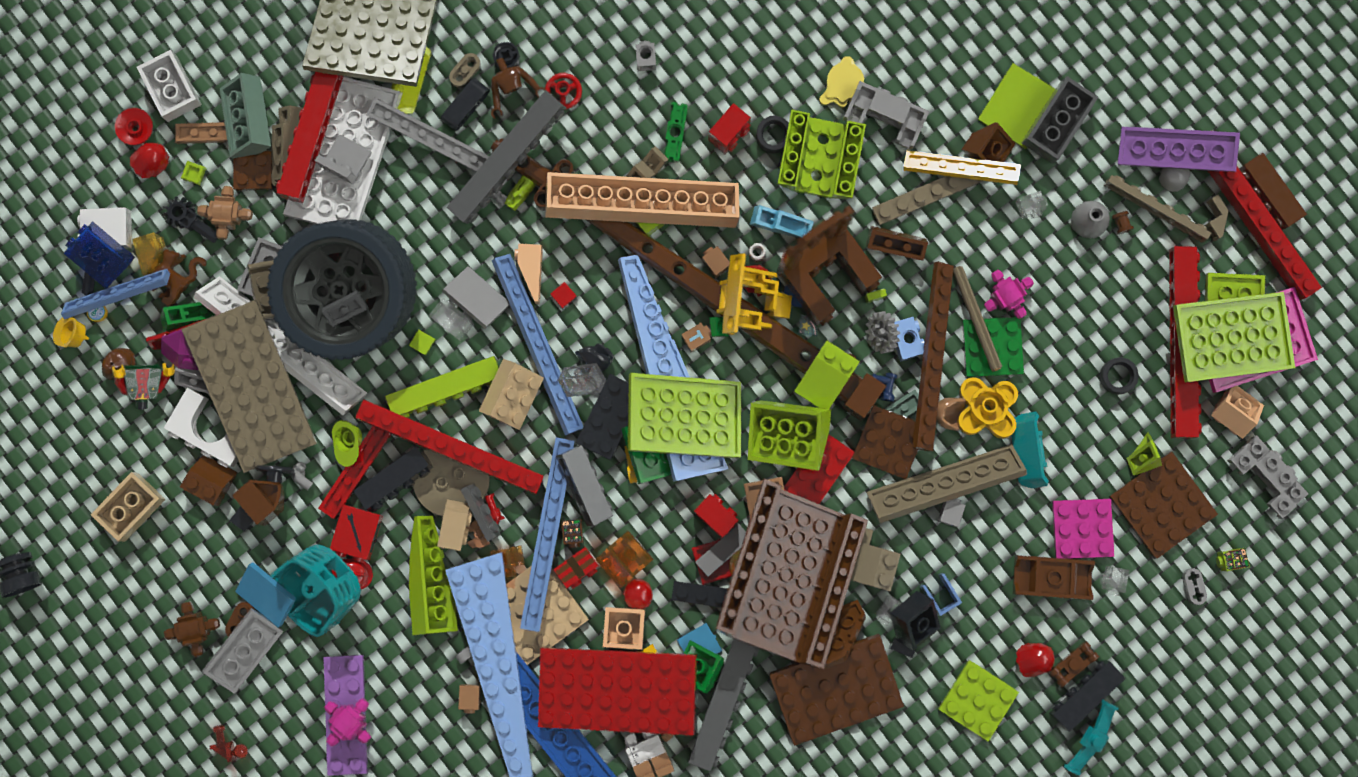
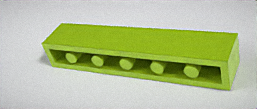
[385,356,499,418]

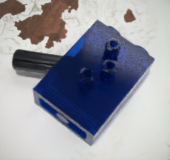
[63,221,135,296]

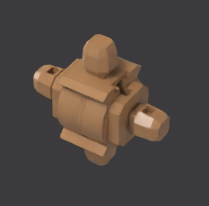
[197,186,253,240]

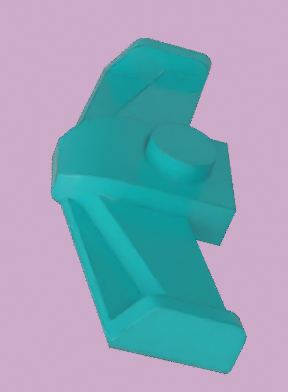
[1064,700,1118,776]

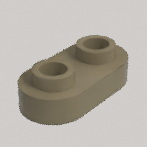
[449,53,481,88]

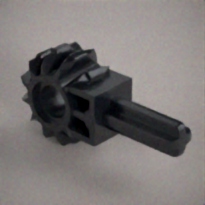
[162,196,219,243]

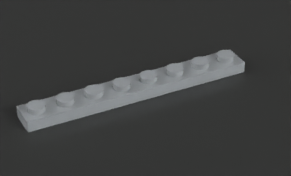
[366,98,507,185]

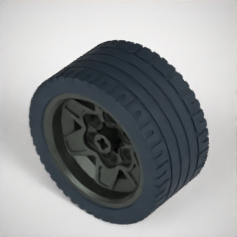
[267,219,417,360]

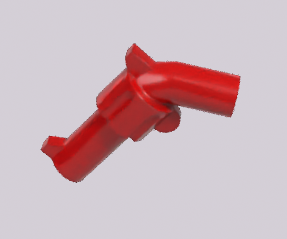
[484,493,505,524]

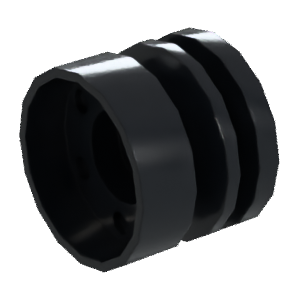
[0,552,42,598]

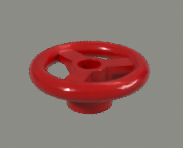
[545,73,582,109]

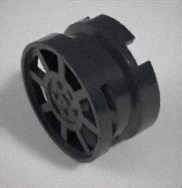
[493,42,520,69]

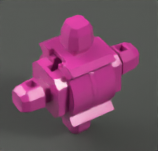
[984,270,1034,319]
[324,698,371,746]

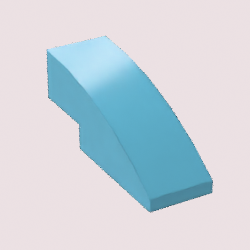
[750,205,814,238]

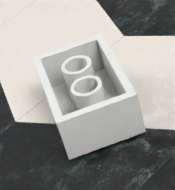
[137,50,202,122]

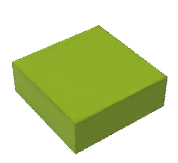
[181,161,207,185]
[865,289,887,303]
[409,329,436,356]

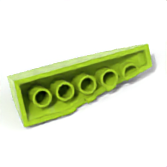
[409,516,458,635]

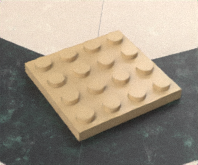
[506,566,589,665]

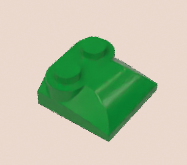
[683,640,724,693]

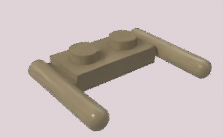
[247,260,274,320]

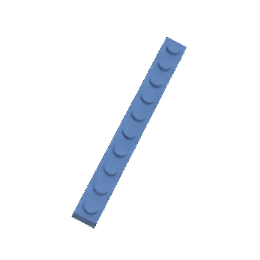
[492,254,584,436]
[520,438,575,632]

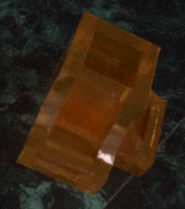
[490,545,525,578]

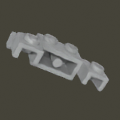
[843,81,929,150]
[1227,435,1308,519]

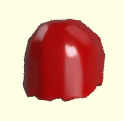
[130,143,170,178]
[1016,643,1055,677]

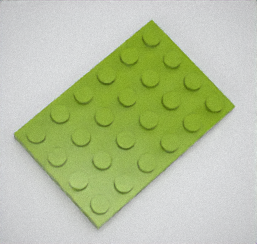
[1173,292,1295,383]
[628,373,741,458]

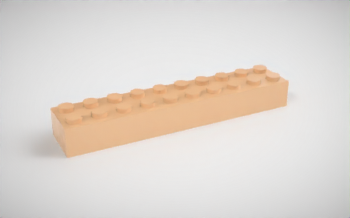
[545,172,739,228]

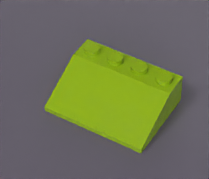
[747,400,831,470]

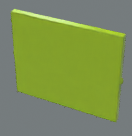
[977,63,1055,149]

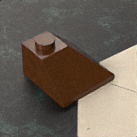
[962,122,1016,162]

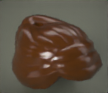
[102,348,136,380]

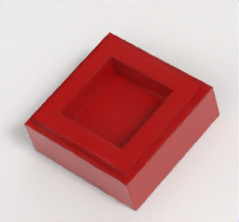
[550,282,577,309]

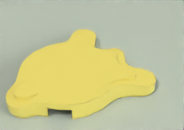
[819,57,864,108]

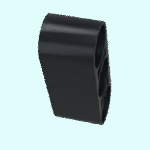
[440,78,490,132]

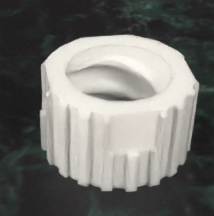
[749,243,766,261]

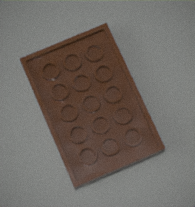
[769,634,904,746]

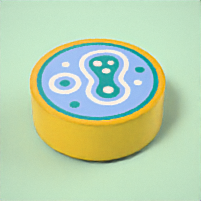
[87,306,108,322]

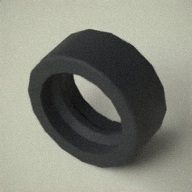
[756,116,789,154]
[1099,357,1139,395]

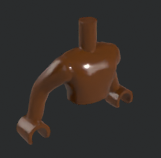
[491,58,548,119]

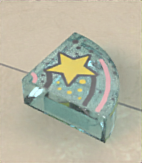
[798,315,818,337]

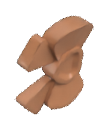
[466,521,490,548]

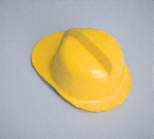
[53,317,89,348]

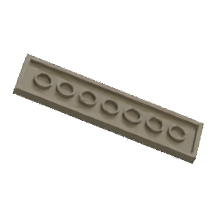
[867,444,1027,523]

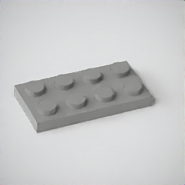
[202,608,283,694]

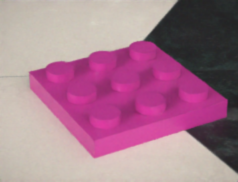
[1052,499,1114,559]

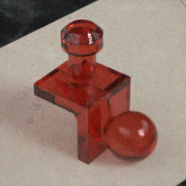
[209,725,248,762]

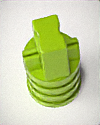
[505,175,536,211]

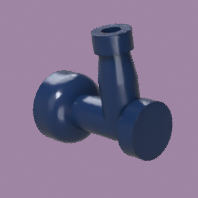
[872,373,897,402]

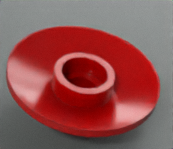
[115,108,153,145]

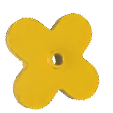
[957,377,1018,439]

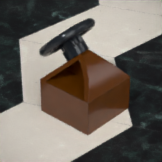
[232,465,295,526]

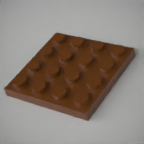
[1109,452,1218,559]

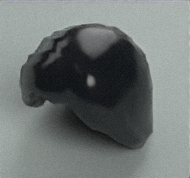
[575,343,614,374]

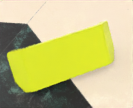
[391,46,431,114]

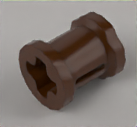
[1112,211,1134,235]

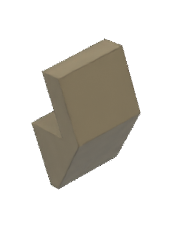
[626,146,669,178]
[1204,195,1229,241]

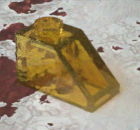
[132,232,165,276]

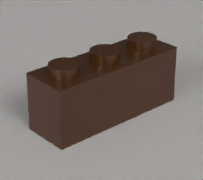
[866,226,928,261]

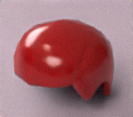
[623,579,653,609]

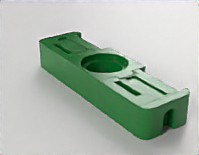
[664,102,688,163]

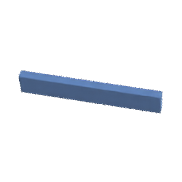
[61,269,170,319]

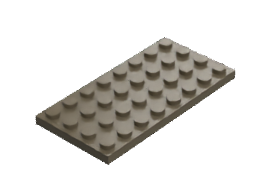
[182,300,317,473]

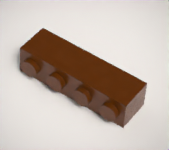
[1239,152,1307,231]

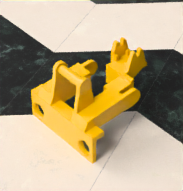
[716,253,792,335]

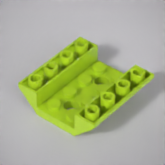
[777,110,866,199]

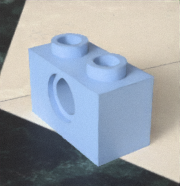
[894,317,925,362]

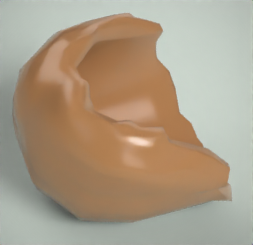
[936,397,966,431]

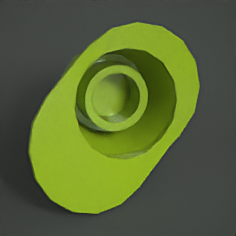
[332,420,363,467]

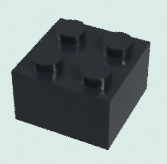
[890,591,941,651]

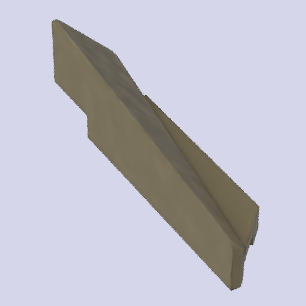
[272,105,303,186]

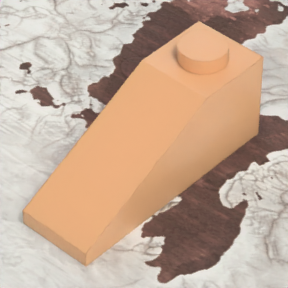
[514,244,543,304]

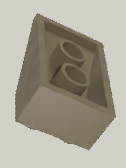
[850,543,901,591]

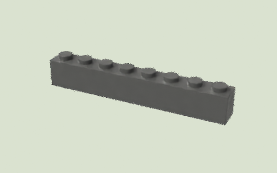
[446,90,566,224]
[688,639,759,771]

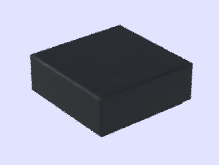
[229,506,254,532]

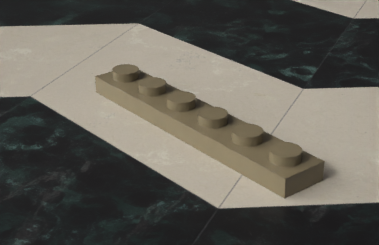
[1104,175,1211,243]
[872,176,983,226]

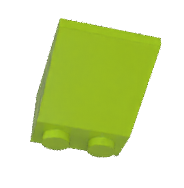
[794,341,860,409]

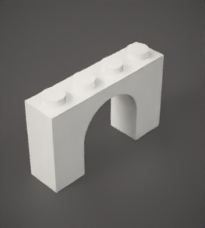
[164,388,238,468]

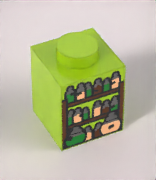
[1216,548,1250,571]

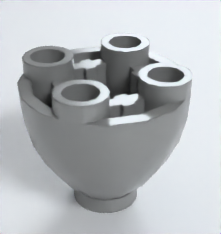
[1071,201,1110,239]

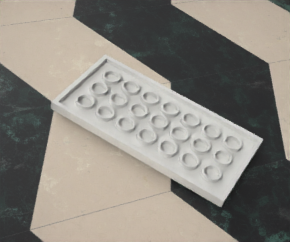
[283,77,402,224]

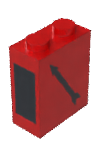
[330,504,383,563]

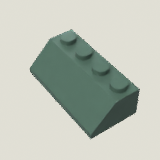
[220,73,271,158]

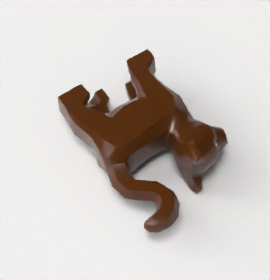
[152,249,207,307]

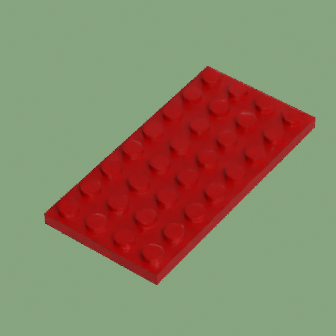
[538,647,697,735]

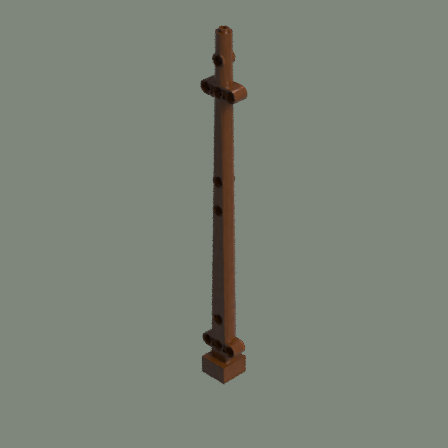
[491,139,886,421]

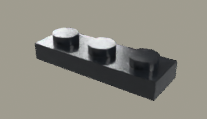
[671,581,728,607]

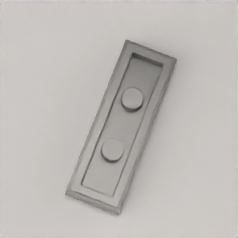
[695,524,746,576]

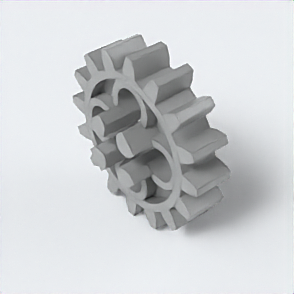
[866,311,900,354]

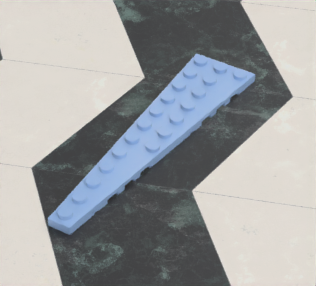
[618,255,729,482]
[445,552,533,777]

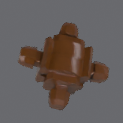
[164,601,220,657]

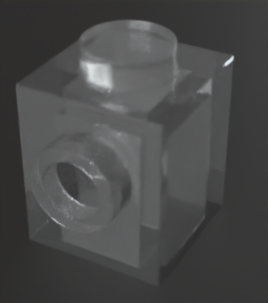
[1015,191,1048,219]
[1100,566,1129,596]
[875,595,901,626]

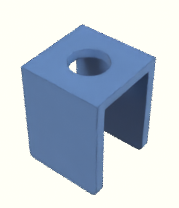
[920,573,962,616]

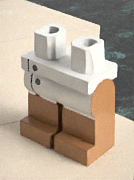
[624,732,675,777]

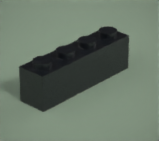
[354,446,434,511]
[1050,660,1126,732]

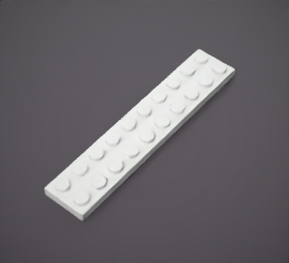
[194,276,367,416]

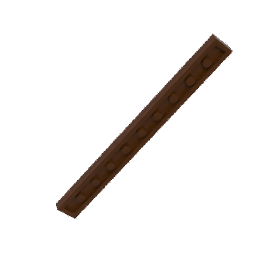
[913,261,954,452]

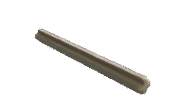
[953,266,1002,372]

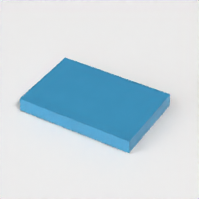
[235,562,296,628]

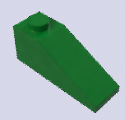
[160,302,216,332]

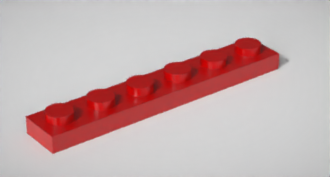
[318,426,392,519]

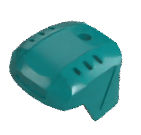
[270,545,361,637]

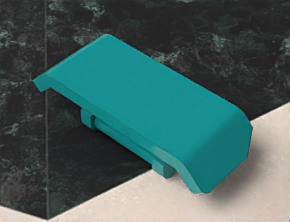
[1012,412,1049,488]

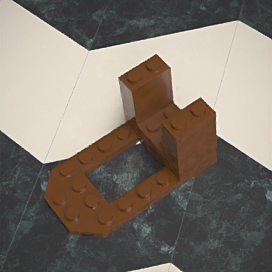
[776,205,882,327]

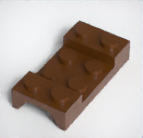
[1013,555,1095,600]

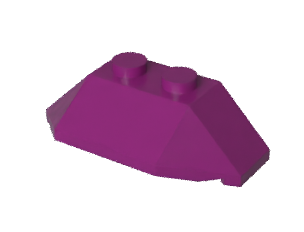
[161,329,199,370]

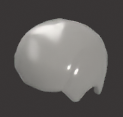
[1159,168,1190,192]

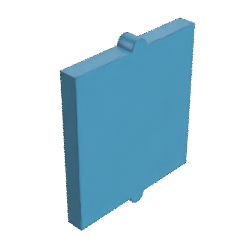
[677,623,722,654]

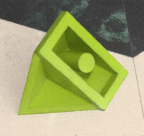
[1126,432,1162,475]

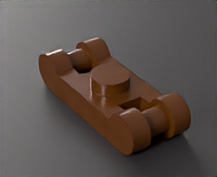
[1048,641,1099,688]

